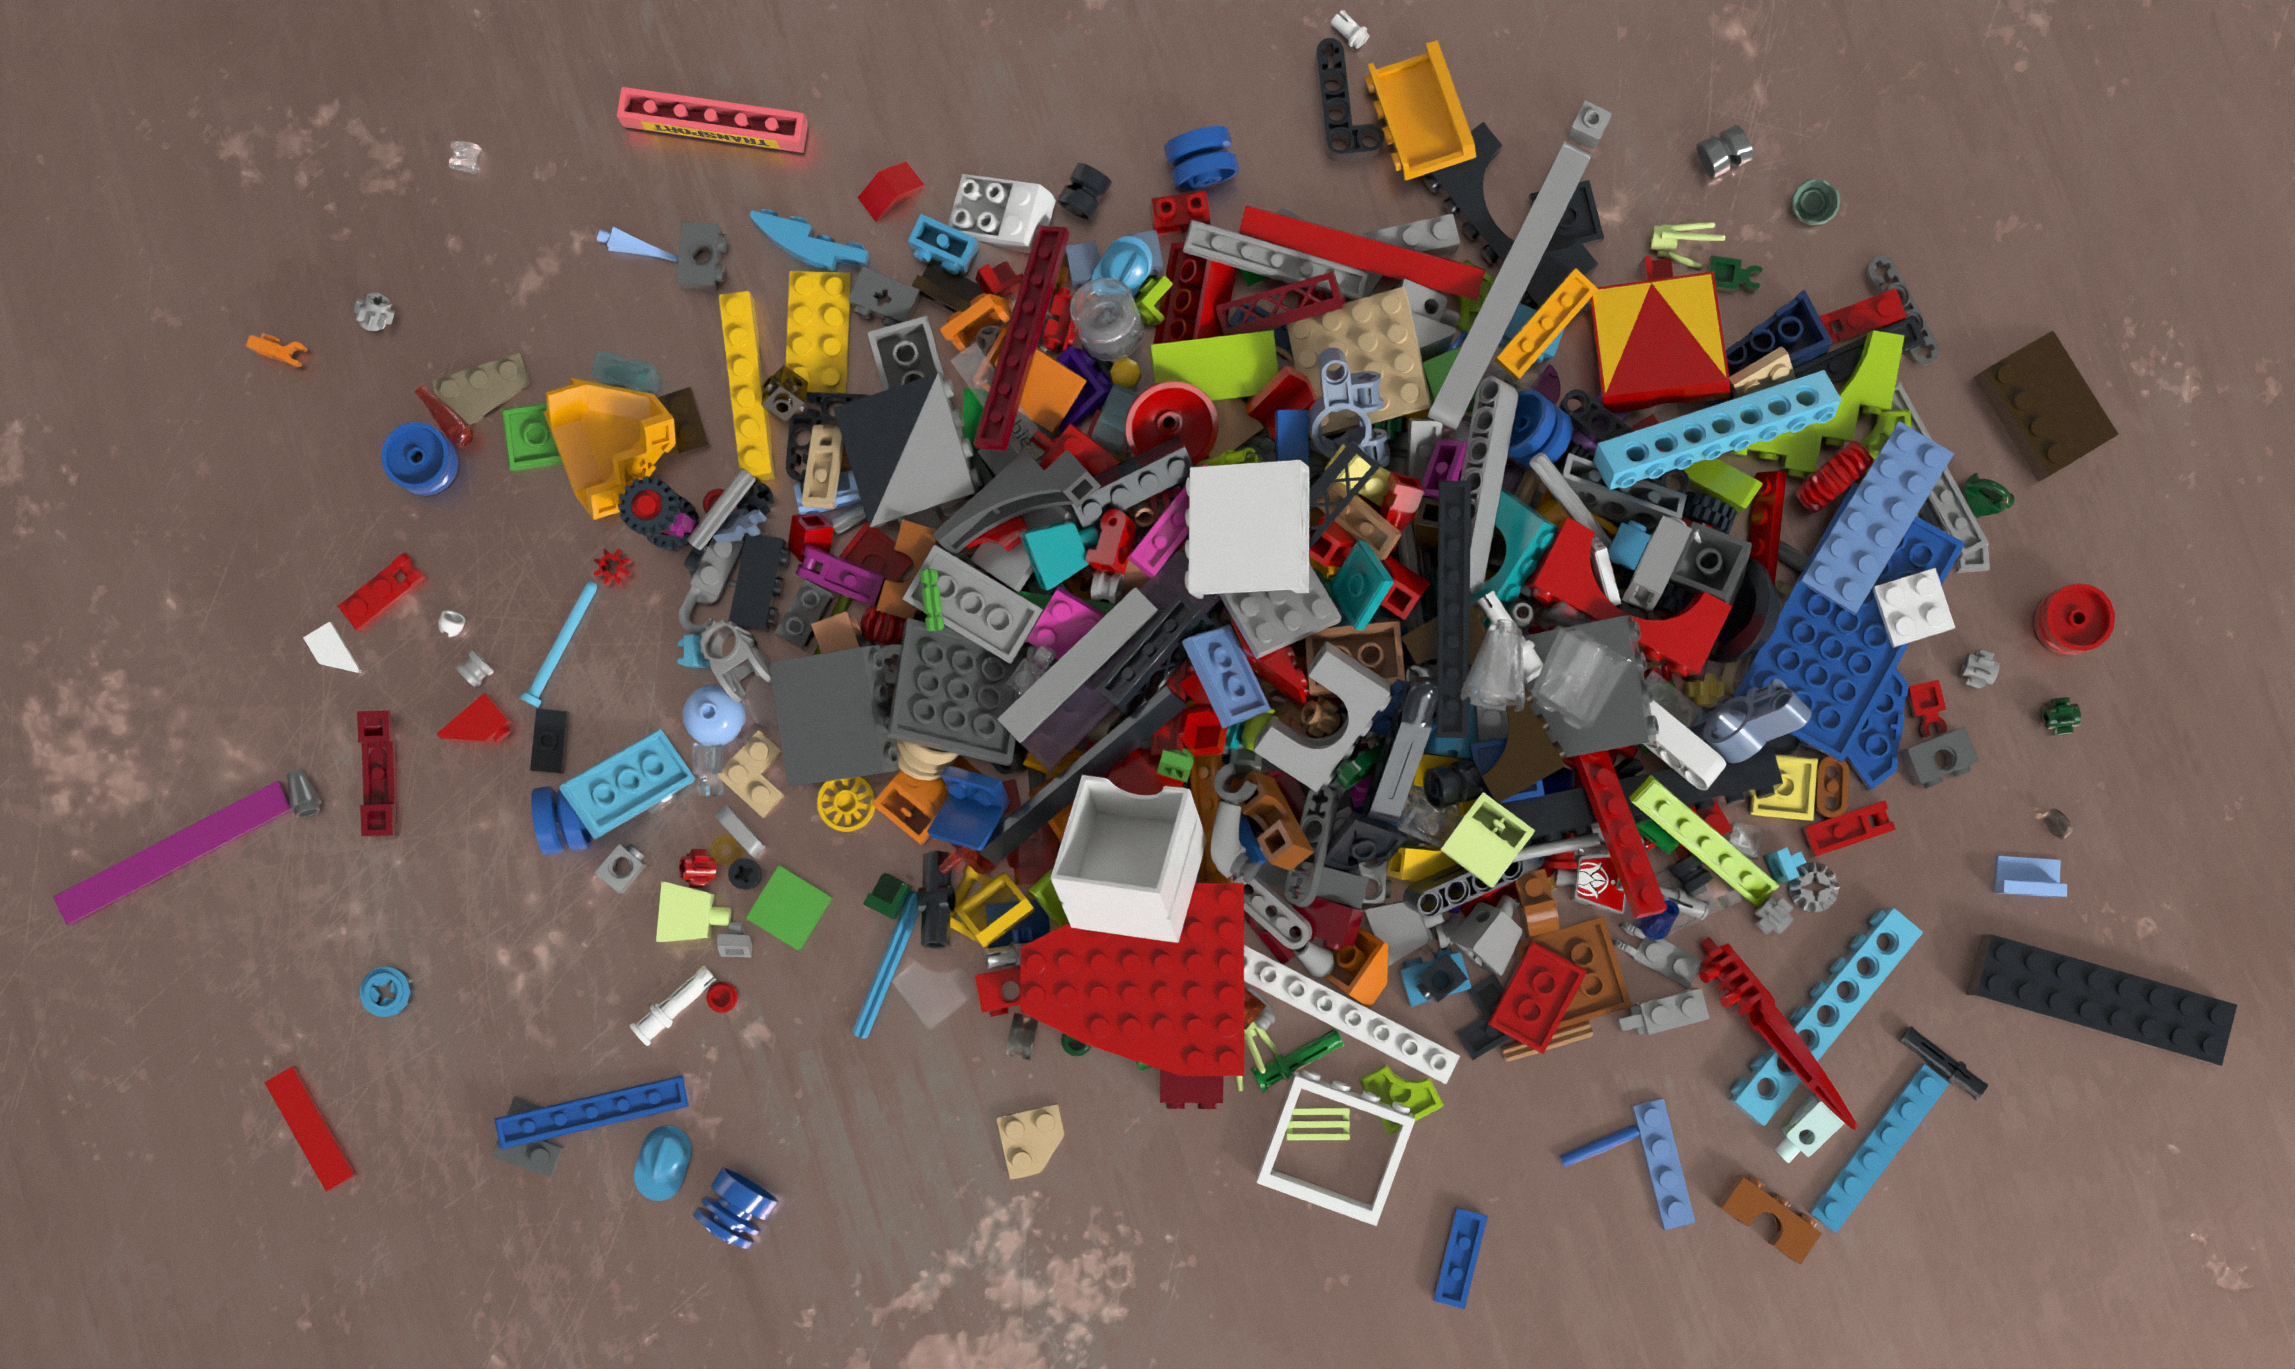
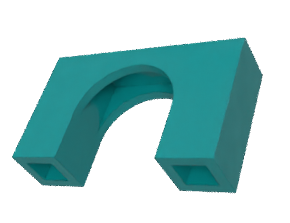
[1434,488,1559,632]

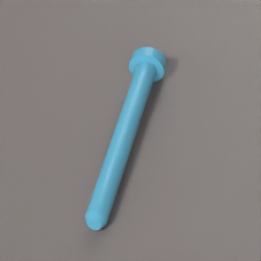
[519,581,597,708]

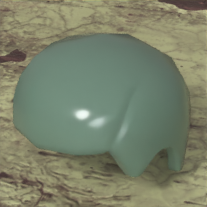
[1791,179,1840,225]

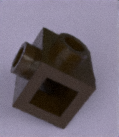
[761,365,808,422]

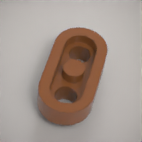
[1814,756,1849,818]

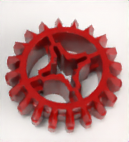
[1795,441,1874,513]

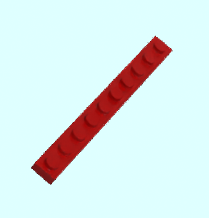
[1528,622,1667,919]

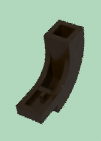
[1414,497,1506,572]

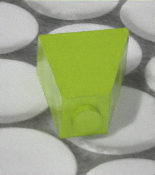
[1673,458,1763,516]

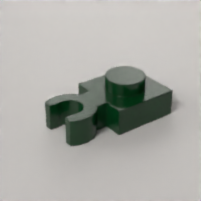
[1707,255,1763,292]

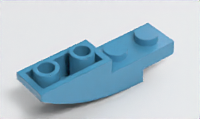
[750,209,870,272]

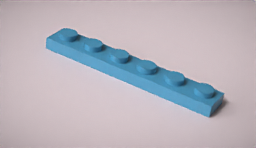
[1808,1064,1950,1233]

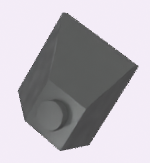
[1669,522,1752,606]

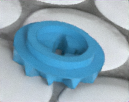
[359,967,411,1017]

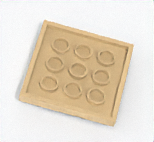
[1287,287,1432,440]

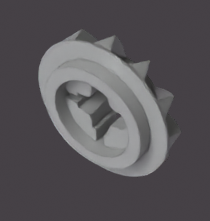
[1788,862,1840,912]

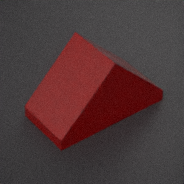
[858,161,925,222]

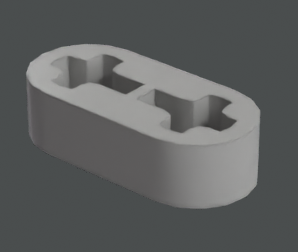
[715,805,766,858]

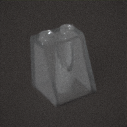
[1531,628,1632,729]

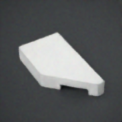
[303,621,362,673]

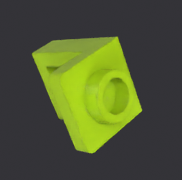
[1130,275,1173,326]

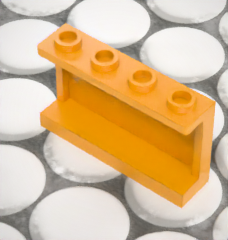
[1364,40,1476,181]

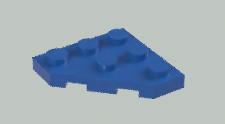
[1845,668,1909,790]

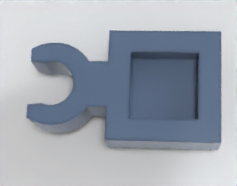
[712,508,767,543]

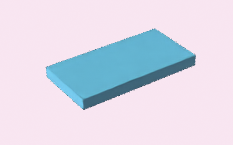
[559,728,696,840]

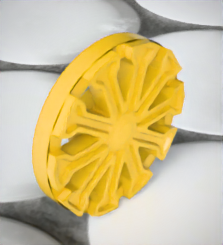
[817,776,876,832]

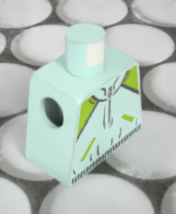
[1775,1093,1844,1163]

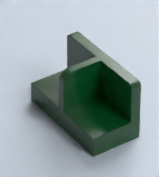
[863,873,913,920]

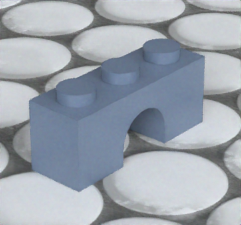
[1066,230,1163,291]

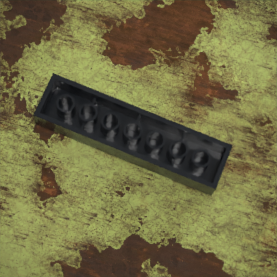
[1966,934,2237,1066]

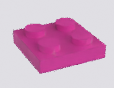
[1026,586,1106,660]

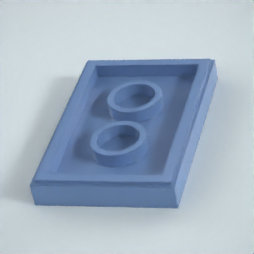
[1182,624,1271,728]

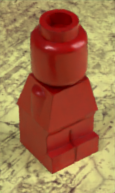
[1380,472,1424,553]

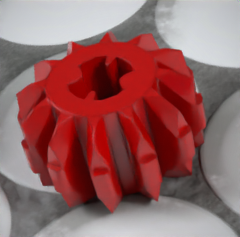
[860,606,907,645]

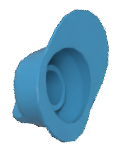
[1091,236,1153,305]
[634,1125,692,1201]

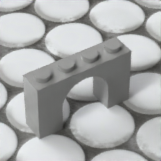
[1253,641,1392,792]

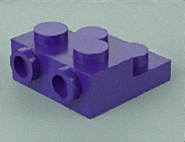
[1057,346,1116,433]

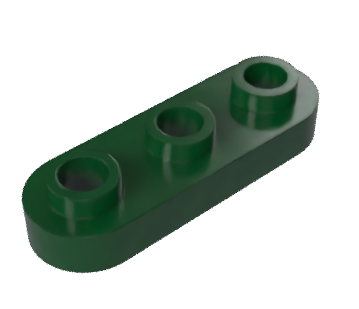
[1336,737,1386,790]

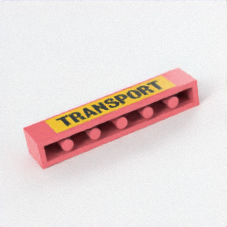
[617,87,808,153]

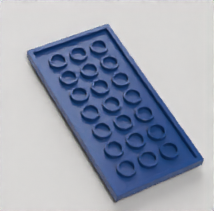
[1731,482,1965,763]

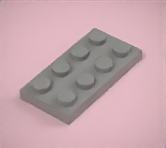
[903,545,1044,664]

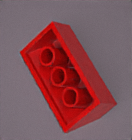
[1150,242,1237,361]

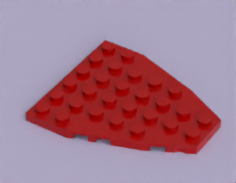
[1020,883,1244,1076]

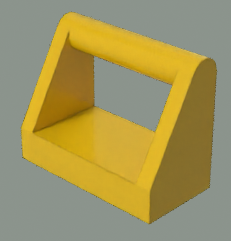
[954,871,1034,949]

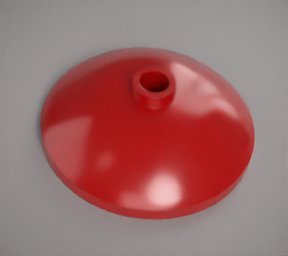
[1125,380,1219,466]

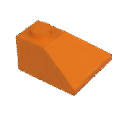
[1322,927,1388,1009]

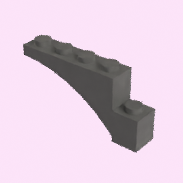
[932,449,1101,556]

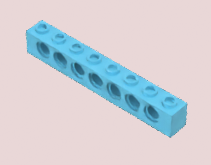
[1593,370,1842,490]
[1729,908,1923,1126]

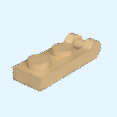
[801,425,844,509]

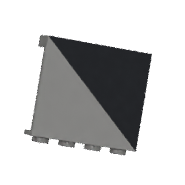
[833,373,983,528]

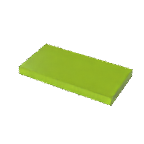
[1149,330,1279,401]

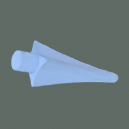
[597,226,679,263]

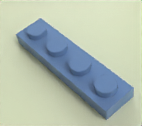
[1631,1098,1695,1230]

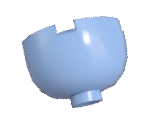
[682,684,746,747]

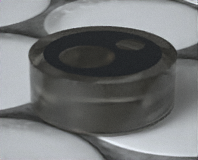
[2042,808,2073,840]

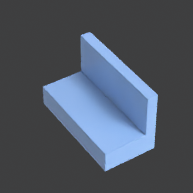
[1995,856,2067,897]

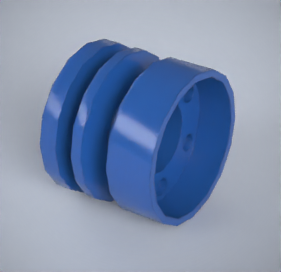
[693,1167,779,1249]

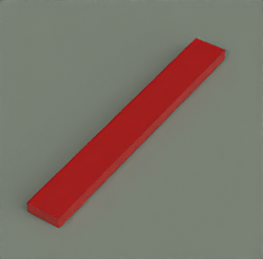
[1238,205,1486,300]

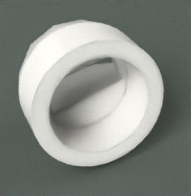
[438,610,466,637]

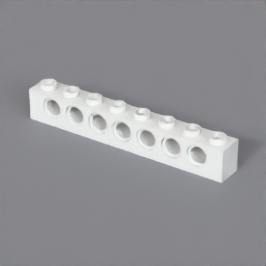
[1244,945,1460,1084]

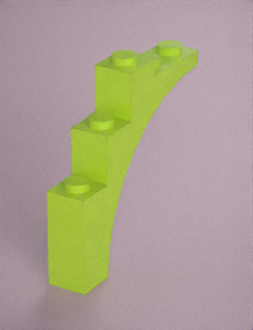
[1728,330,1904,478]

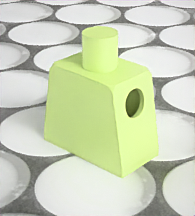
[656,882,731,942]

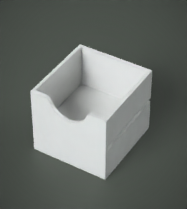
[1050,775,1207,943]

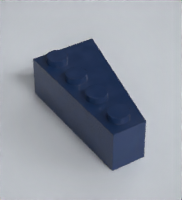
[1713,289,1833,403]

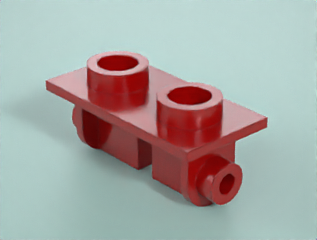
[1041,287,1084,354]

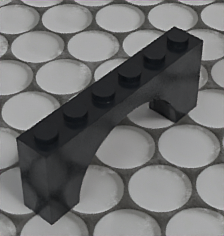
[1423,122,1599,310]

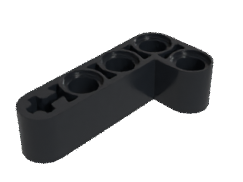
[1315,38,1385,162]

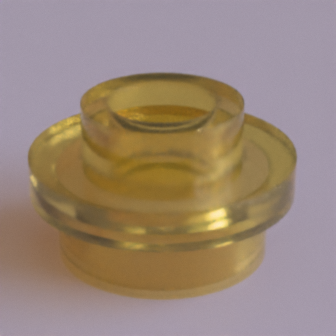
[710,834,742,866]

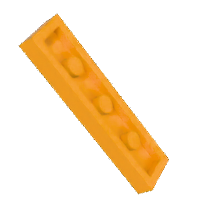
[1494,268,1598,381]

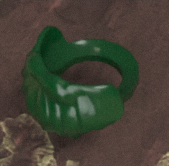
[1964,473,2015,518]

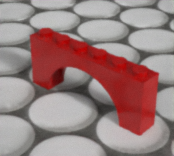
[1526,517,1732,677]

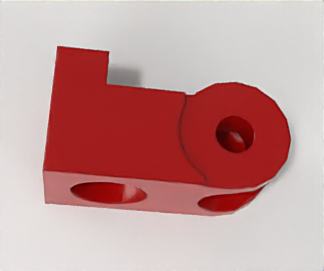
[1085,509,1136,574]

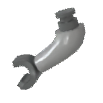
[1210,764,1260,884]

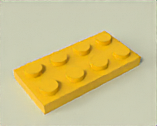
[786,271,852,393]

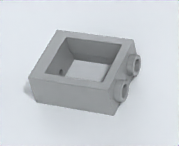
[1622,515,1692,613]

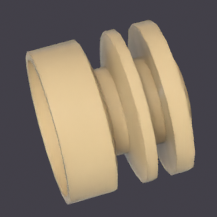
[895,739,959,781]

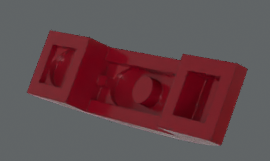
[357,710,397,836]

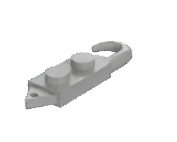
[678,538,744,634]

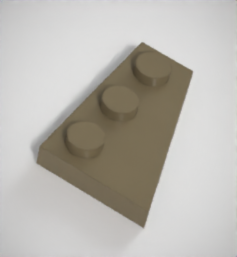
[432,353,531,440]

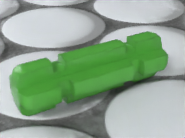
[920,569,944,631]

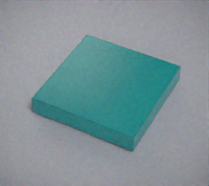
[1328,540,1394,630]

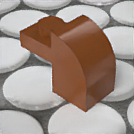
[1514,869,1559,938]

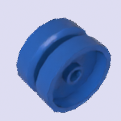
[1164,126,1239,192]
[1507,389,1573,470]
[381,422,459,496]
[531,784,592,856]

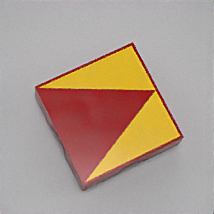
[1590,271,1730,413]

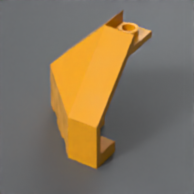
[543,377,676,520]

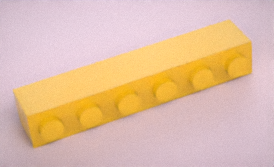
[719,291,776,481]

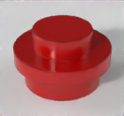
[706,982,738,1013]

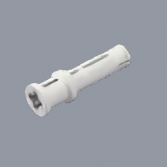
[1477,590,1550,684]
[630,965,717,1046]

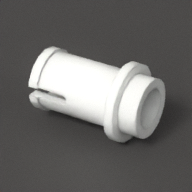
[1330,10,1369,49]

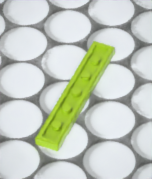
[1629,775,1779,908]

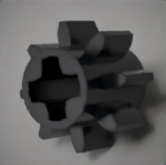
[736,480,775,516]

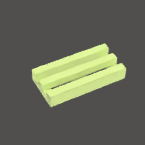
[1286,1108,1350,1140]

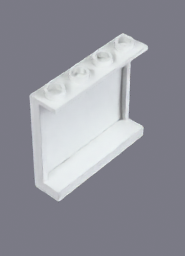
[1185,460,1309,599]

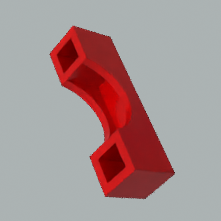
[1309,514,1431,620]

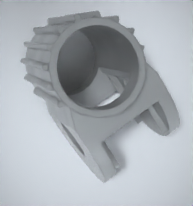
[699,620,771,702]

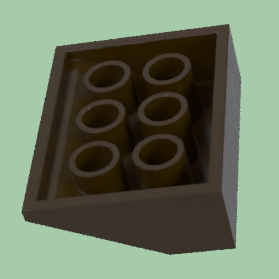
[1974,331,2119,482]

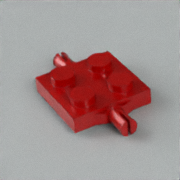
[1030,423,1120,477]

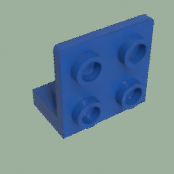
[927,765,1011,851]

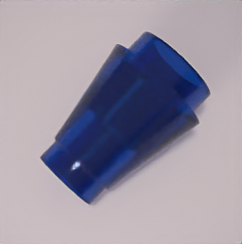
[1641,900,1679,940]

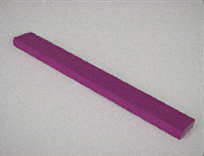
[53,781,290,925]

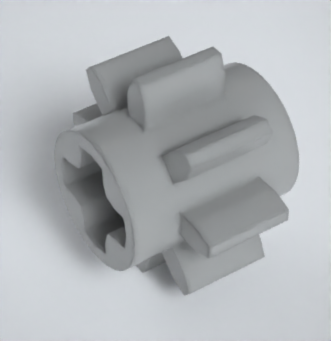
[353,292,395,331]
[1961,649,2000,689]
[1754,896,1794,935]

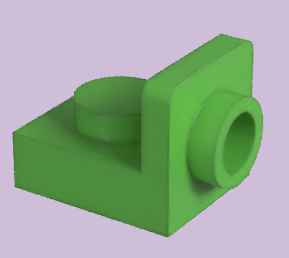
[1157,748,1195,783]

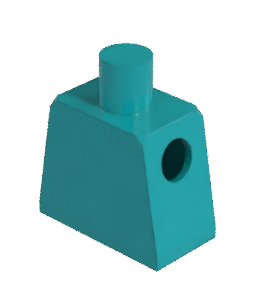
[1018,521,1099,590]

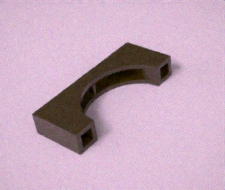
[1401,602,1567,803]

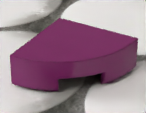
[1530,364,1561,405]

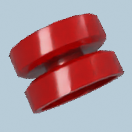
[2034,583,2115,656]

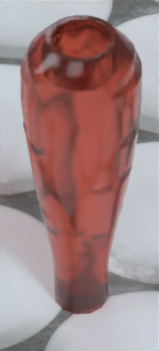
[415,385,474,447]

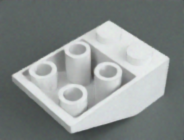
[948,174,1057,253]

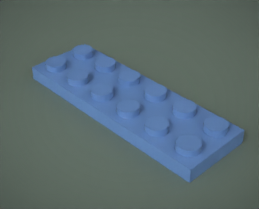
[1800,421,1954,615]

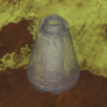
[1461,619,1526,711]

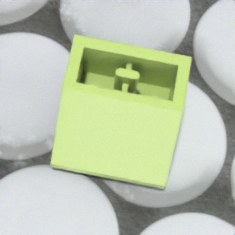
[1441,792,1535,888]

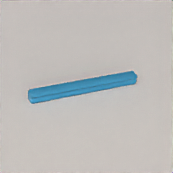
[852,891,920,1039]

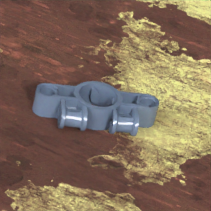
[1308,348,1389,496]
[1687,678,1811,763]

